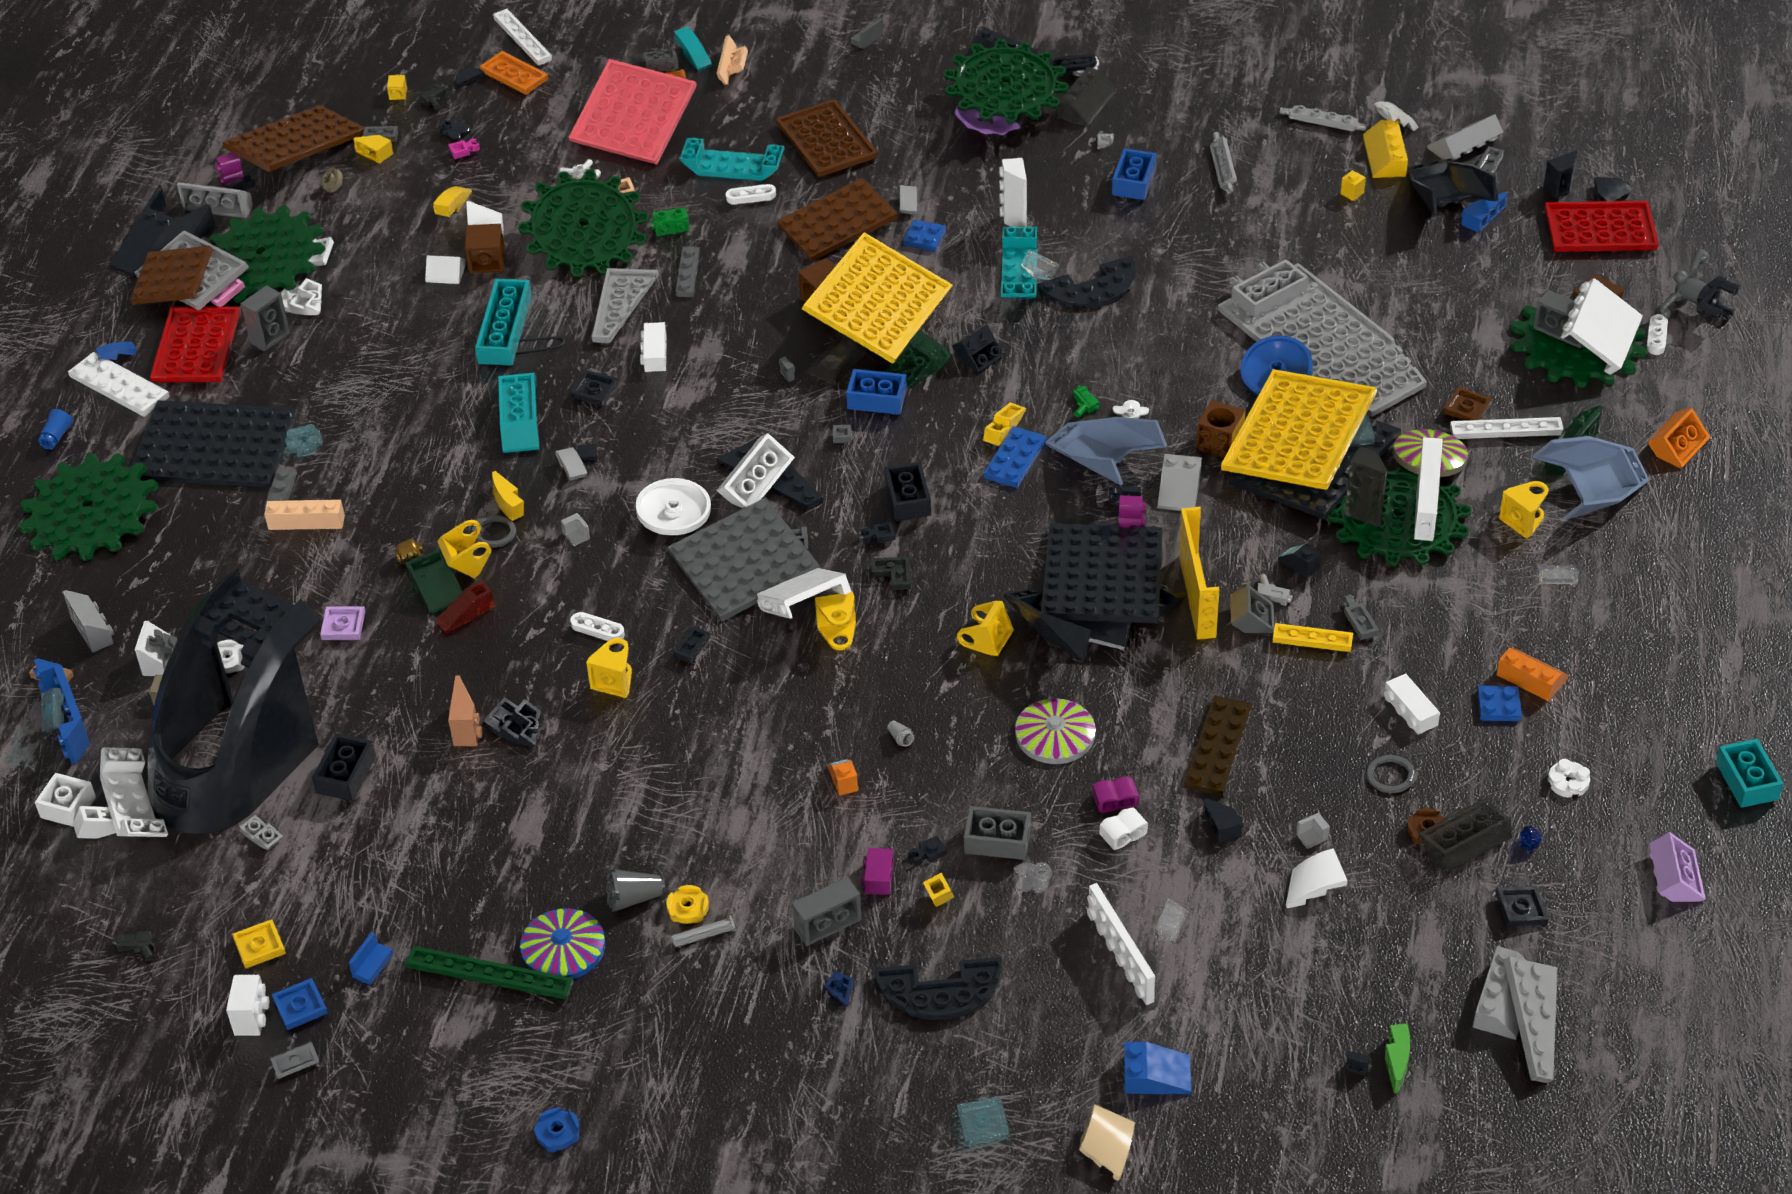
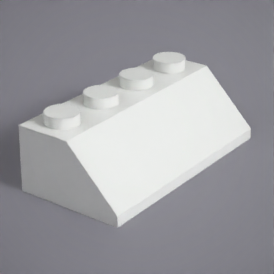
[999,158,1027,227]
[717,433,795,509]

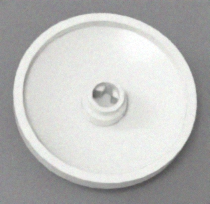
[636,478,711,535]

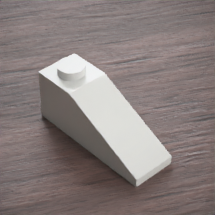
[73,806,116,838]

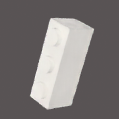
[640,322,667,372]
[1384,674,1440,734]

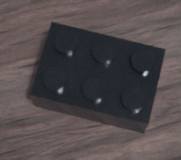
[884,462,931,521]
[312,733,376,801]

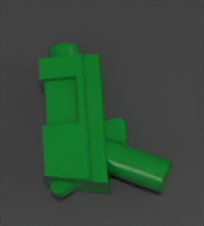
[1073,385,1099,418]

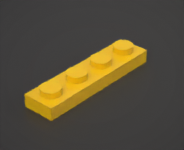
[1272,623,1353,652]

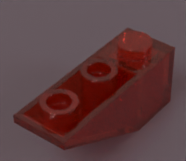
[436,581,495,633]

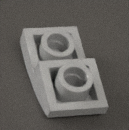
[899,185,917,215]
[555,447,587,481]
[240,815,283,850]

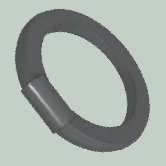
[472,516,516,548]
[1367,755,1417,793]

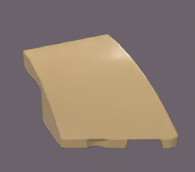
[1079,1104,1135,1181]

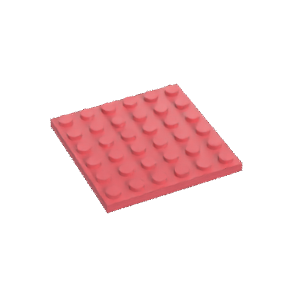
[569,59,697,165]

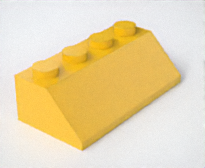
[1363,119,1408,178]

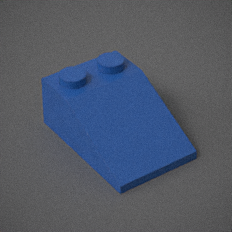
[1124,1042,1191,1094]

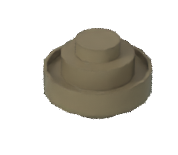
[321,168,343,193]

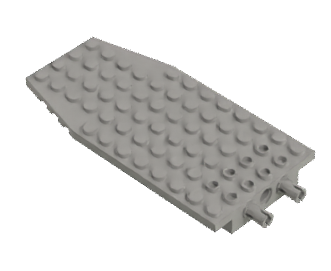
[1218,259,1427,417]

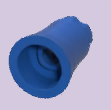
[38,409,73,450]

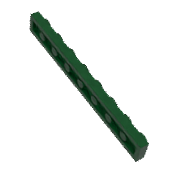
[405,946,574,1000]

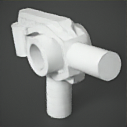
[560,159,601,180]

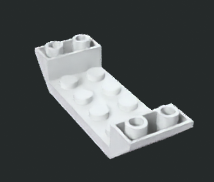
[100,747,168,837]

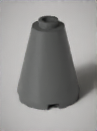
[606,869,665,911]

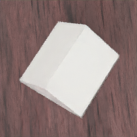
[425,255,467,284]

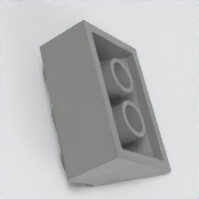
[63,590,114,653]

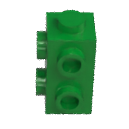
[650,207,690,236]

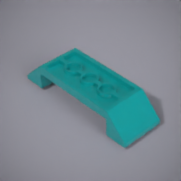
[680,138,784,181]
[1001,226,1037,299]
[498,373,539,453]

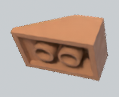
[448,675,482,746]

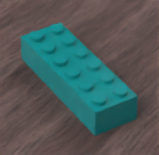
[475,279,532,365]

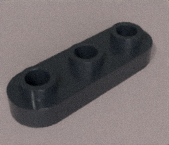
[1049,54,1097,72]

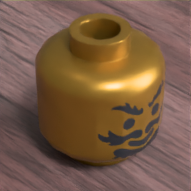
[394,539,424,566]

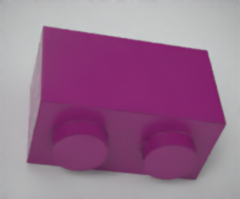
[861,848,894,895]

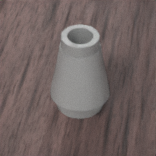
[887,721,914,747]

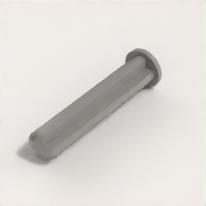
[672,915,735,947]

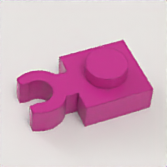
[449,139,480,159]

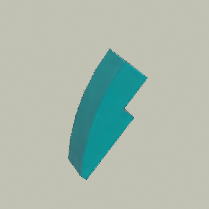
[674,27,712,71]

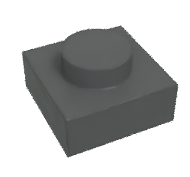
[779,357,796,382]
[833,425,851,443]

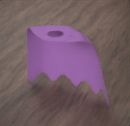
[955,106,1020,135]

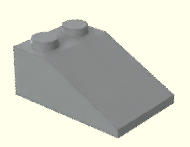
[1157,454,1202,511]

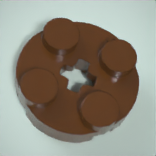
[1407,808,1450,845]

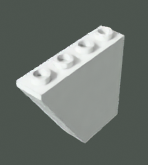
[1414,437,1443,541]

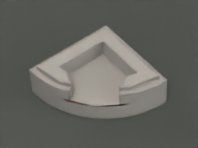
[1097,134,1114,149]

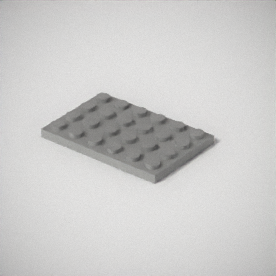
[134,231,249,311]

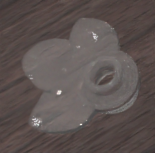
[1014,862,1052,894]

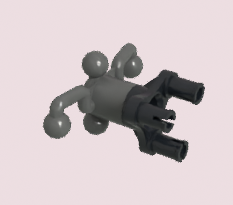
[1656,249,1740,321]

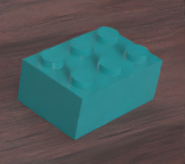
[1716,738,1784,808]

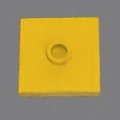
[232,919,286,969]

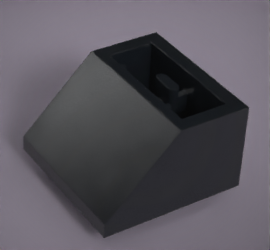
[1543,151,1578,198]
[951,325,1004,373]

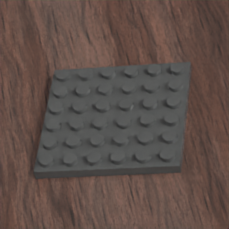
[668,498,820,622]

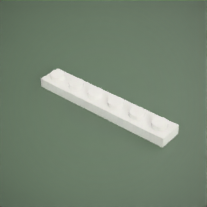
[493,9,552,65]
[1450,417,1564,439]

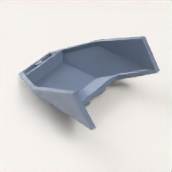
[1045,417,1167,485]
[1532,436,1650,520]

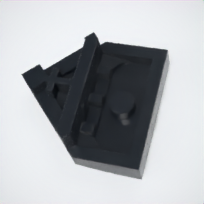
[1593,177,1633,201]

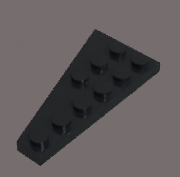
[716,437,823,510]

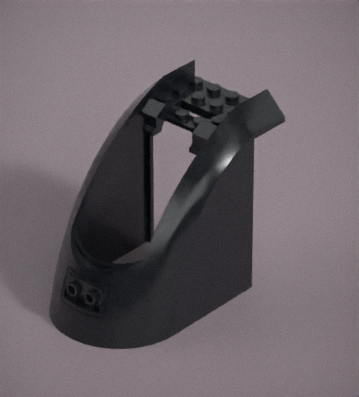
[147,569,321,834]

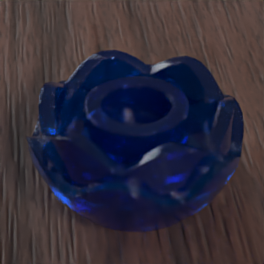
[1520,825,1541,851]

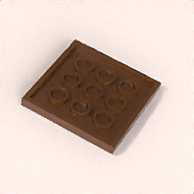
[130,246,213,305]

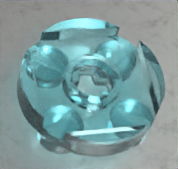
[285,424,323,456]

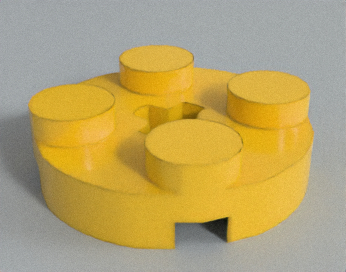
[666,885,709,923]

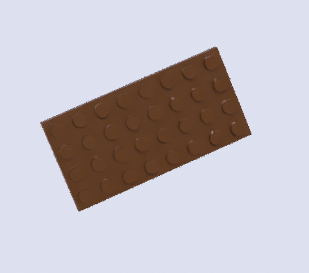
[223,105,365,172]

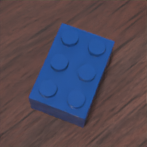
[1112,148,1157,200]
[846,369,907,415]

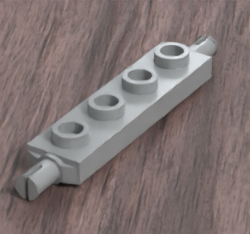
[1280,105,1368,132]
[1210,132,1237,194]

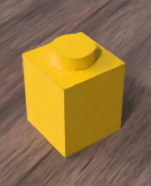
[387,75,407,100]
[1340,170,1366,201]
[923,873,954,907]

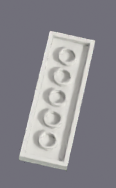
[68,352,170,417]
[1087,883,1155,1005]

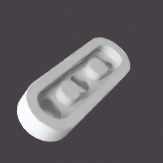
[726,184,776,205]
[1646,314,1668,355]
[570,612,625,641]

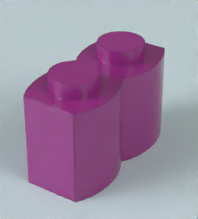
[215,153,244,188]
[1119,495,1146,528]
[1092,777,1139,813]

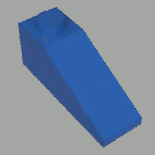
[1461,192,1508,233]

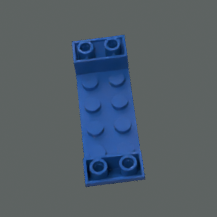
[33,658,90,765]

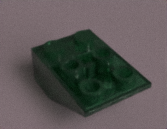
[886,329,951,388]
[405,549,466,614]

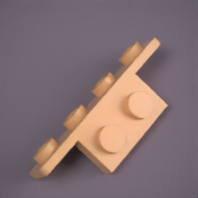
[717,35,748,85]

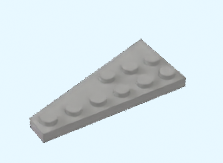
[592,268,659,343]

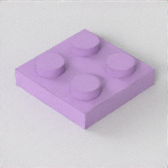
[320,607,365,640]

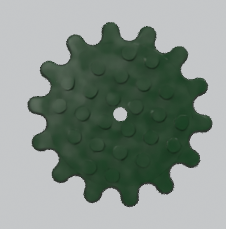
[943,39,1068,124]
[518,169,649,278]
[210,205,326,303]
[1510,295,1648,388]
[19,453,158,561]
[1327,463,1472,567]

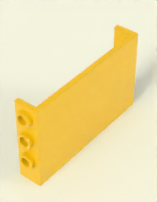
[1179,507,1219,639]

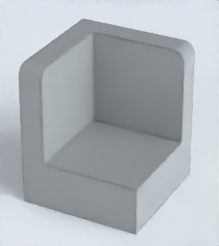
[561,513,590,546]
[1296,813,1330,848]

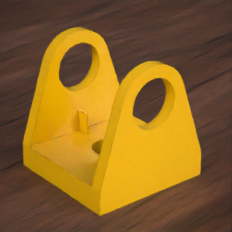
[1499,481,1548,539]
[437,520,491,578]
[815,592,856,650]
[956,601,1014,656]
[586,638,632,698]

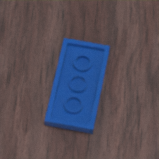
[984,426,1047,488]

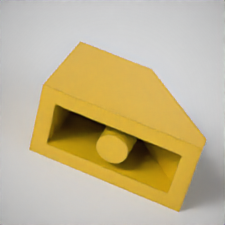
[354,135,393,164]

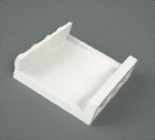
[1561,278,1643,375]
[757,568,851,619]

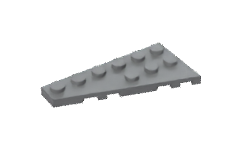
[1504,957,1557,1083]

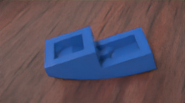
[95,342,136,360]

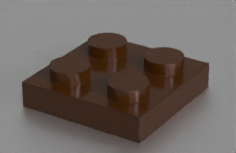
[1443,387,1492,421]

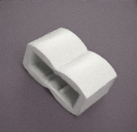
[1099,808,1148,850]

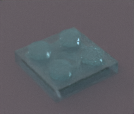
[41,688,64,732]

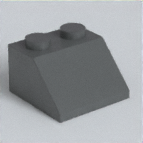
[1230,584,1275,633]

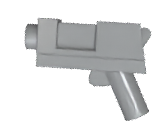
[1257,574,1293,606]

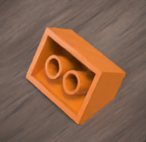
[1648,407,1711,468]
[1497,648,1569,701]

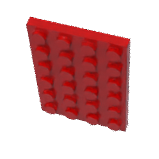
[1545,201,1659,252]
[150,307,240,382]

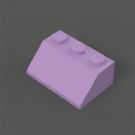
[1649,832,1706,902]

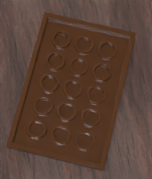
[776,99,878,177]
[777,178,898,262]

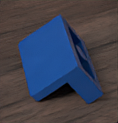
[349,932,393,985]

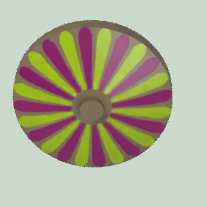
[1393,429,1468,477]

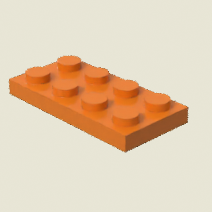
[480,51,548,95]

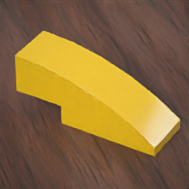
[433,186,472,217]
[983,403,1026,446]
[492,471,524,521]

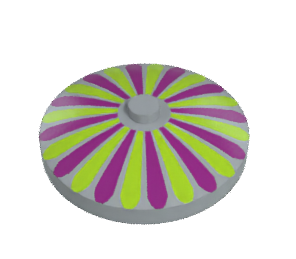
[1015,699,1095,764]

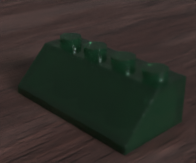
[1544,406,1603,476]

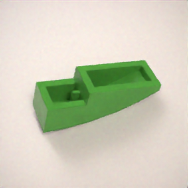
[1385,1023,1410,1093]

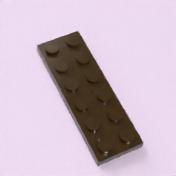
[1184,695,1253,796]

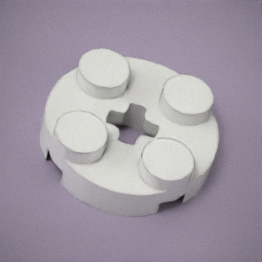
[217,640,245,673]
[1548,759,1590,797]

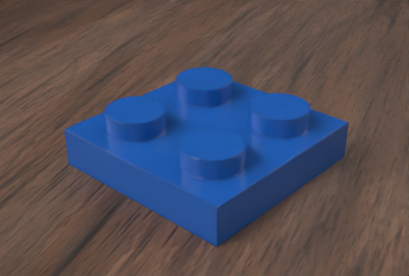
[903,220,946,252]
[1477,685,1522,721]
[271,978,328,1030]

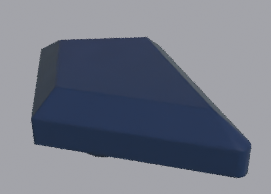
[825,971,854,1007]

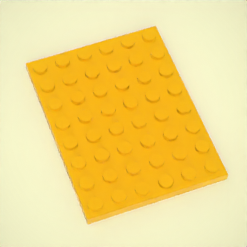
[802,232,952,364]
[1221,369,1377,490]

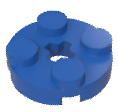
[534,1108,580,1152]

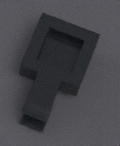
[226,175,256,191]

